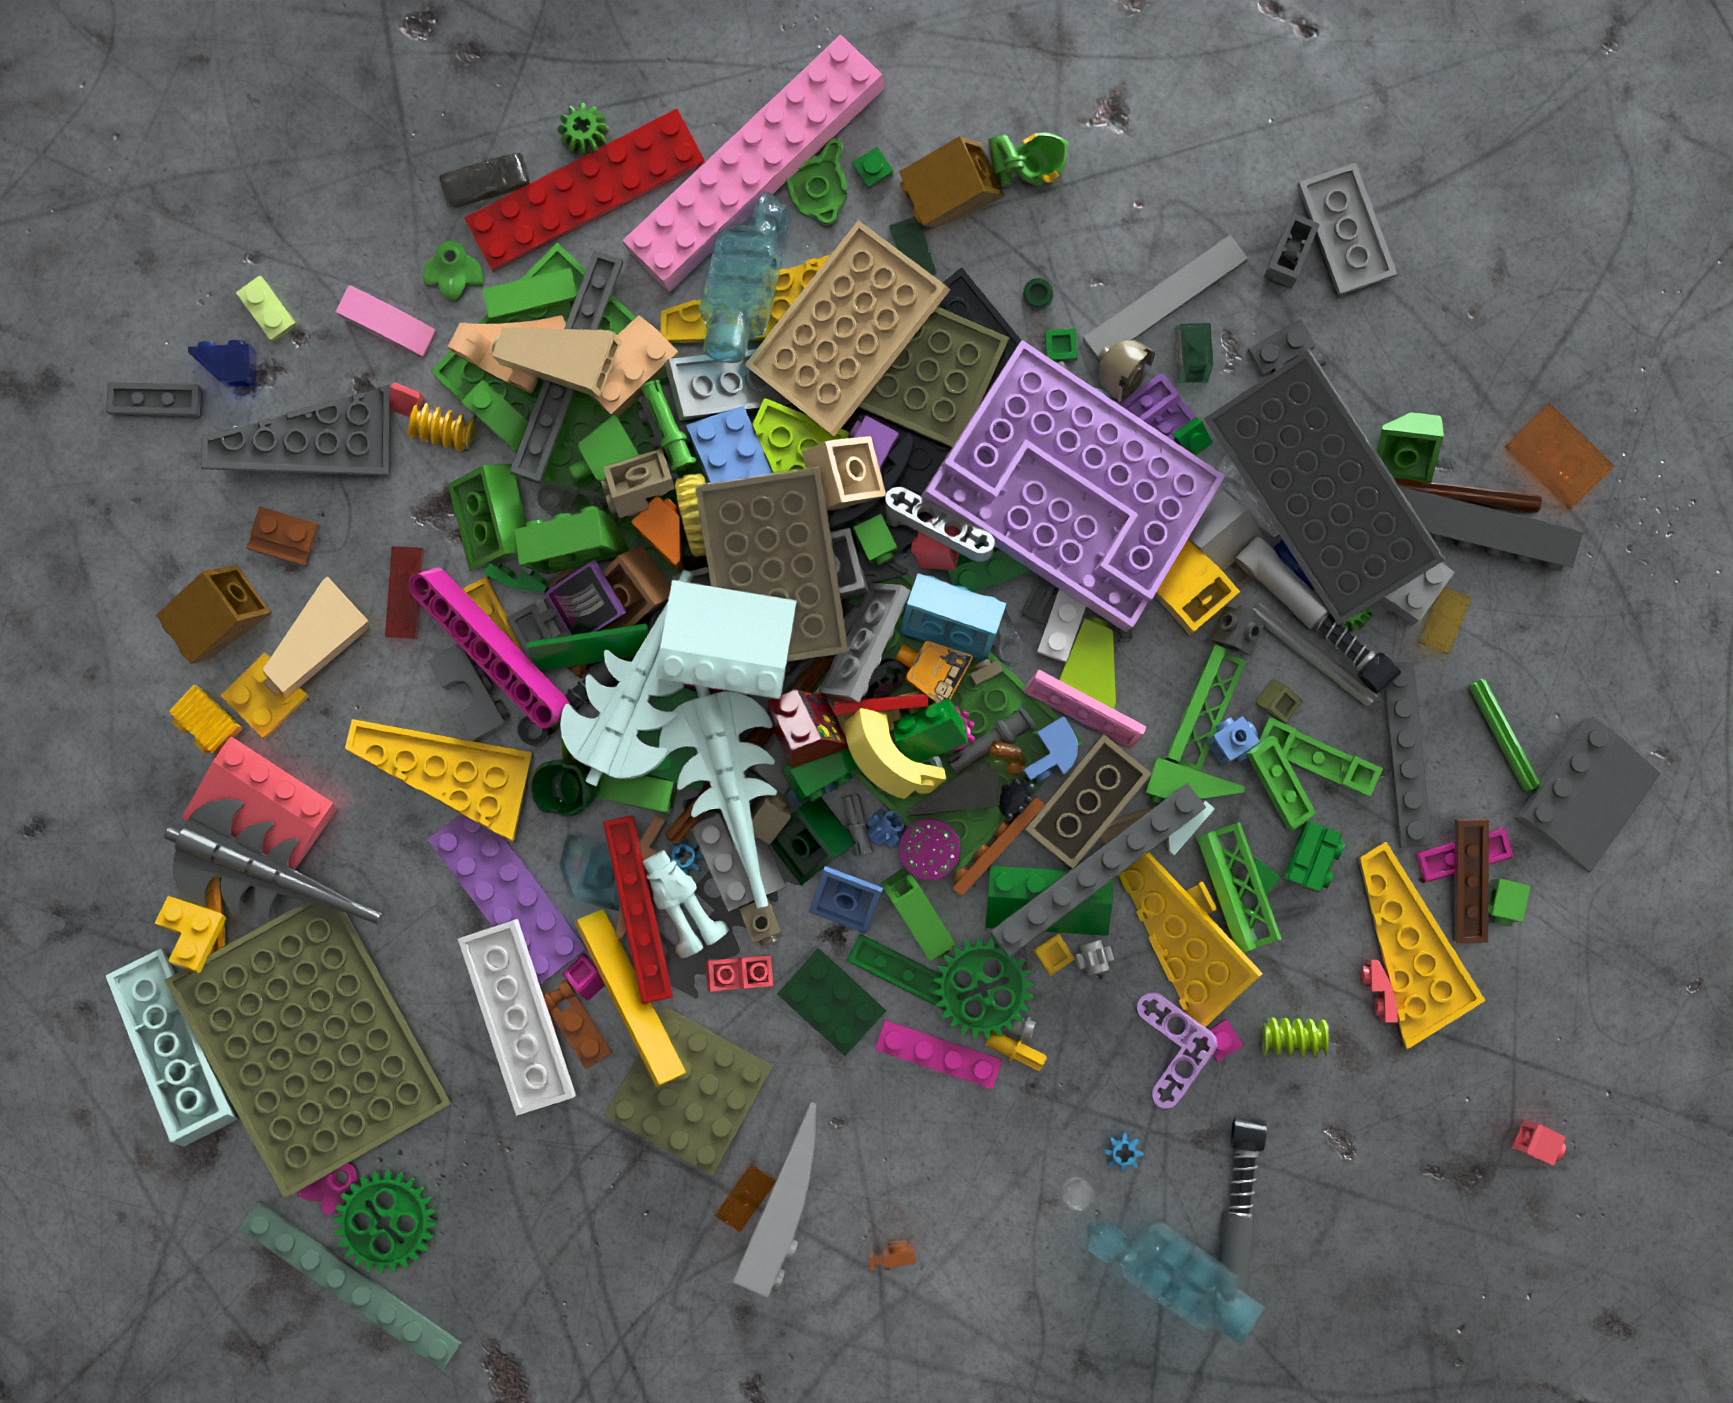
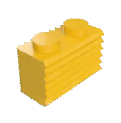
[168,685,244,755]

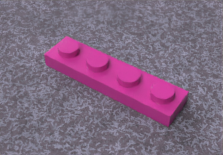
[875,1020,1002,1089]

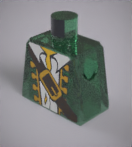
[1174,323,1213,384]

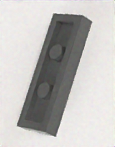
[106,382,201,417]

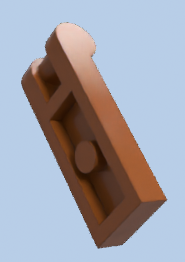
[543,980,613,1070]

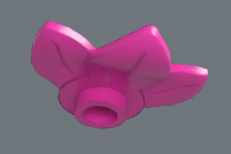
[298,1163,357,1215]

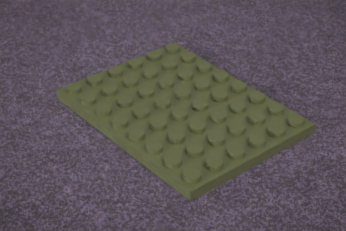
[164,888,451,1199]

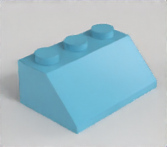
[899,574,1006,662]

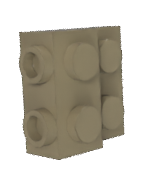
[601,448,675,518]

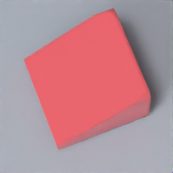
[389,383,425,418]

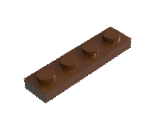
[1454,818,1489,943]

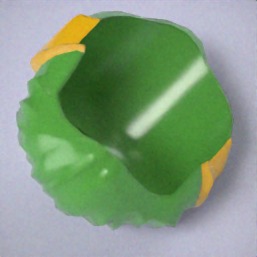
[1016,133,1069,186]

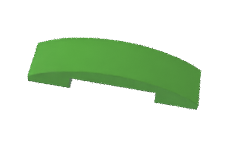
[1259,717,1383,797]

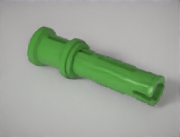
[641,380,697,473]

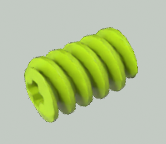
[1262,1017,1329,1058]

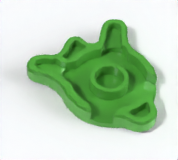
[785,139,848,226]

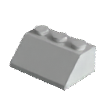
[692,804,786,912]

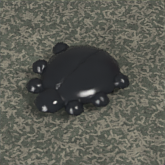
[998,777,1035,821]

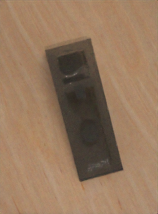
[907,764,1000,817]

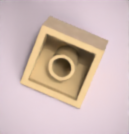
[802,436,886,511]

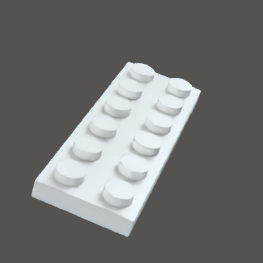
[458,919,576,1116]

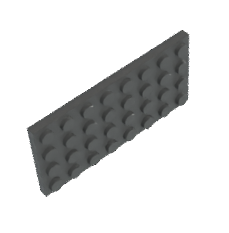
[1204,349,1446,625]

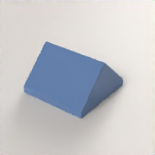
[809,866,883,933]

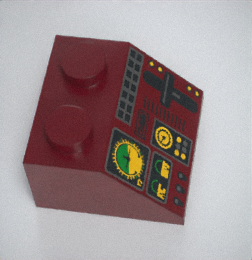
[768,689,849,768]

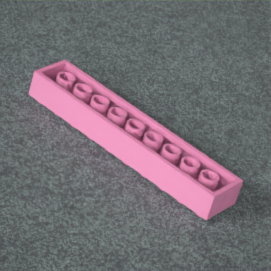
[622,34,885,293]

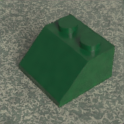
[770,797,856,886]

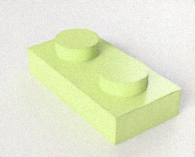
[236,275,297,343]

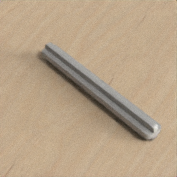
[1253,602,1377,706]

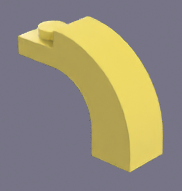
[844,708,946,799]

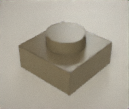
[970,659,1004,687]

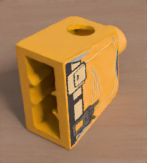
[895,640,973,703]

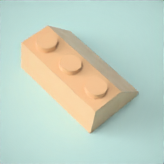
[590,315,680,418]

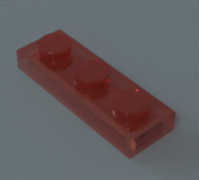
[385,546,424,640]

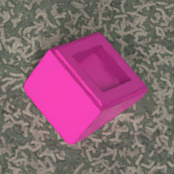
[562,953,605,1000]

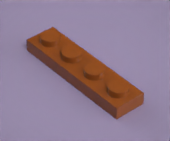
[951,797,1045,897]

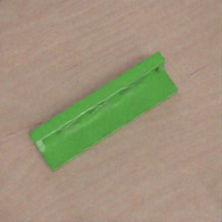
[1165,644,1246,771]
[1197,822,1281,953]

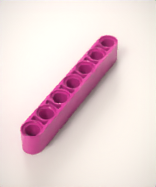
[409,567,570,729]

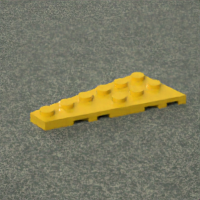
[660,251,833,343]

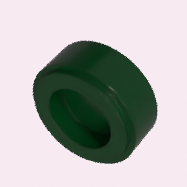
[1023,278,1053,310]

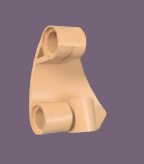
[447,315,566,394]

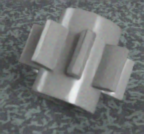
[1074,940,1114,976]

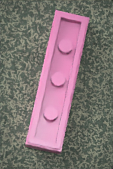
[1024,669,1146,749]

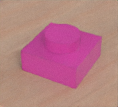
[1201,1019,1244,1062]

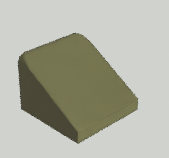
[1255,679,1303,724]

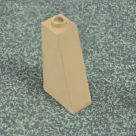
[492,327,622,398]
[263,576,370,699]

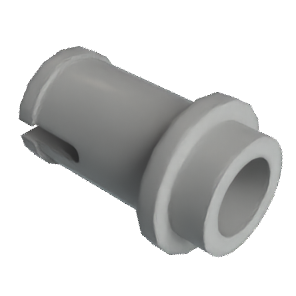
[1002,1017,1036,1041]

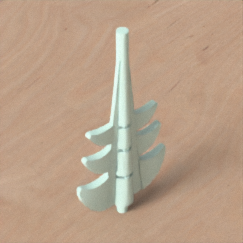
[560,570,694,786]
[659,685,777,909]

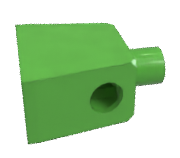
[568,414,639,486]

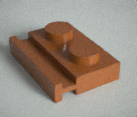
[246,506,319,567]
[869,1240,916,1271]

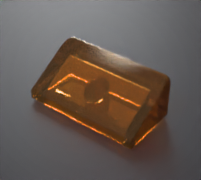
[714,1163,776,1232]

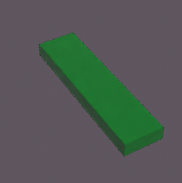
[847,934,970,1011]

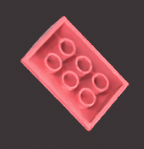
[182,736,338,870]

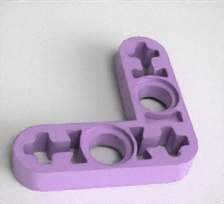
[1137,993,1217,1109]

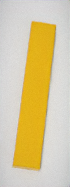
[574,909,686,1088]

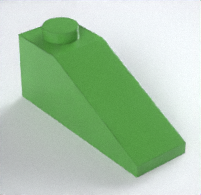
[461,380,555,453]
[1143,757,1246,805]

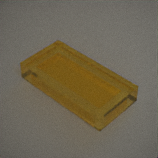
[1419,587,1472,655]

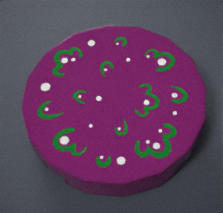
[899,818,961,880]

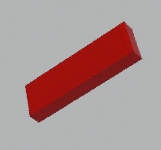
[834,694,928,716]

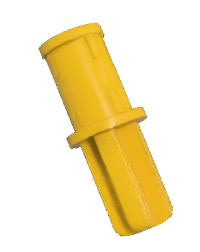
[985,1030,1046,1071]

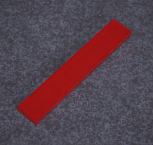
[603,815,673,1004]

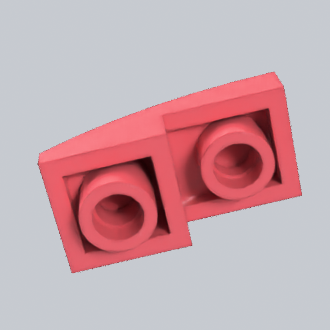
[705,955,773,992]
[1361,960,1398,1023]

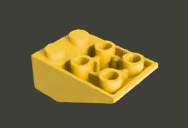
[1154,539,1240,636]

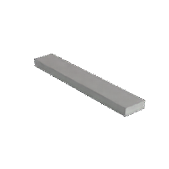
[1083,234,1248,363]

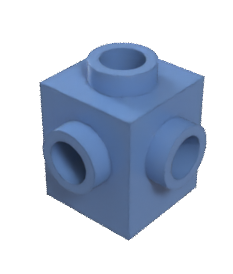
[1206,717,1260,766]

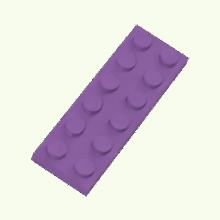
[427,814,587,985]

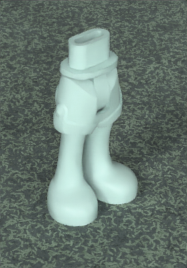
[643,850,729,958]

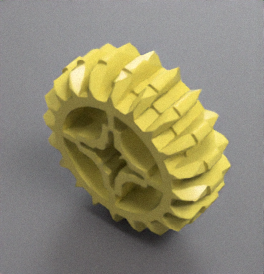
[675,473,706,557]

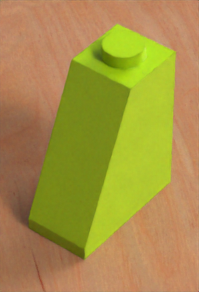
[1059,617,1116,709]

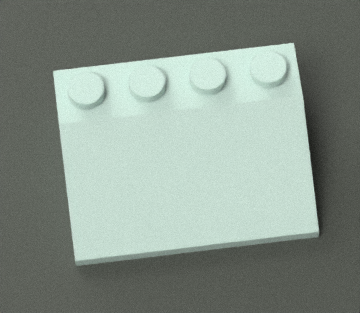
[656,580,796,699]

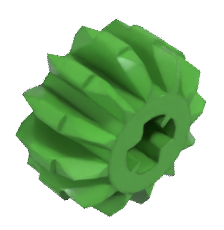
[557,102,609,156]

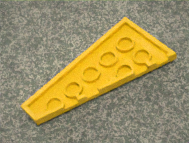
[345,719,533,843]
[1358,842,1486,1049]
[1118,852,1262,1027]

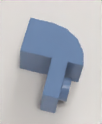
[1022,716,1078,783]

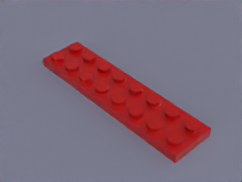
[464,108,705,272]

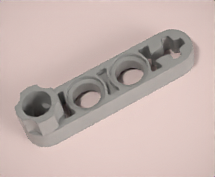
[883,487,994,561]

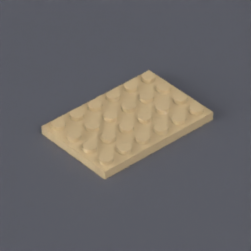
[745,220,950,437]

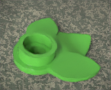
[423,241,483,302]

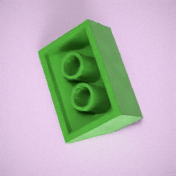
[448,464,526,571]
[515,507,629,575]

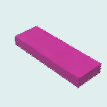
[1415,828,1514,883]

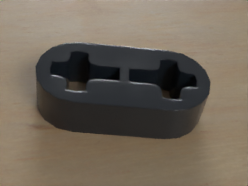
[860,658,906,700]

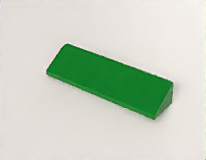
[526,624,651,671]

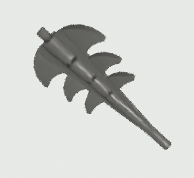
[164,799,382,925]

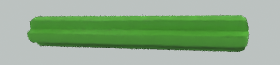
[1469,679,1540,792]

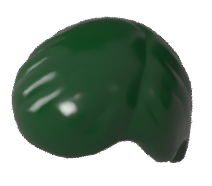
[530,759,597,817]

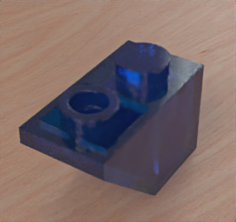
[188,340,257,387]

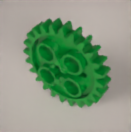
[933,938,1034,1039]
[333,1170,436,1274]

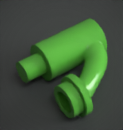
[988,135,1026,187]

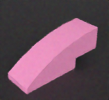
[336,285,437,358]

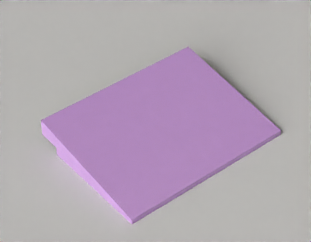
[921,340,1225,632]

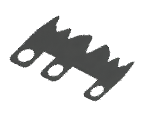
[659,845,800,998]

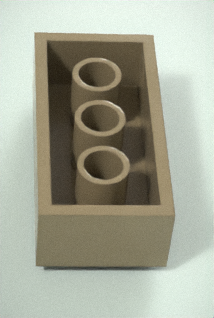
[1024,734,1152,870]

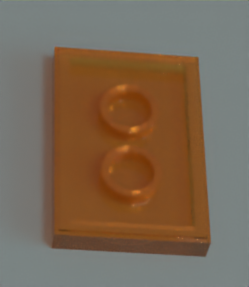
[1505,402,1615,510]

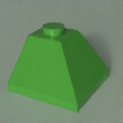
[1376,412,1444,482]

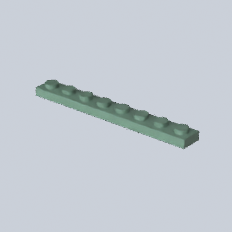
[239,1201,462,1371]

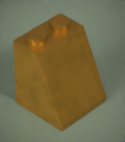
[899,136,1005,228]
[156,564,272,664]

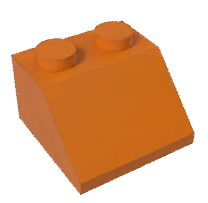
[631,496,684,573]

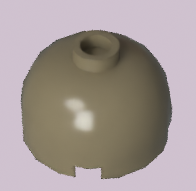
[1097,339,1155,402]

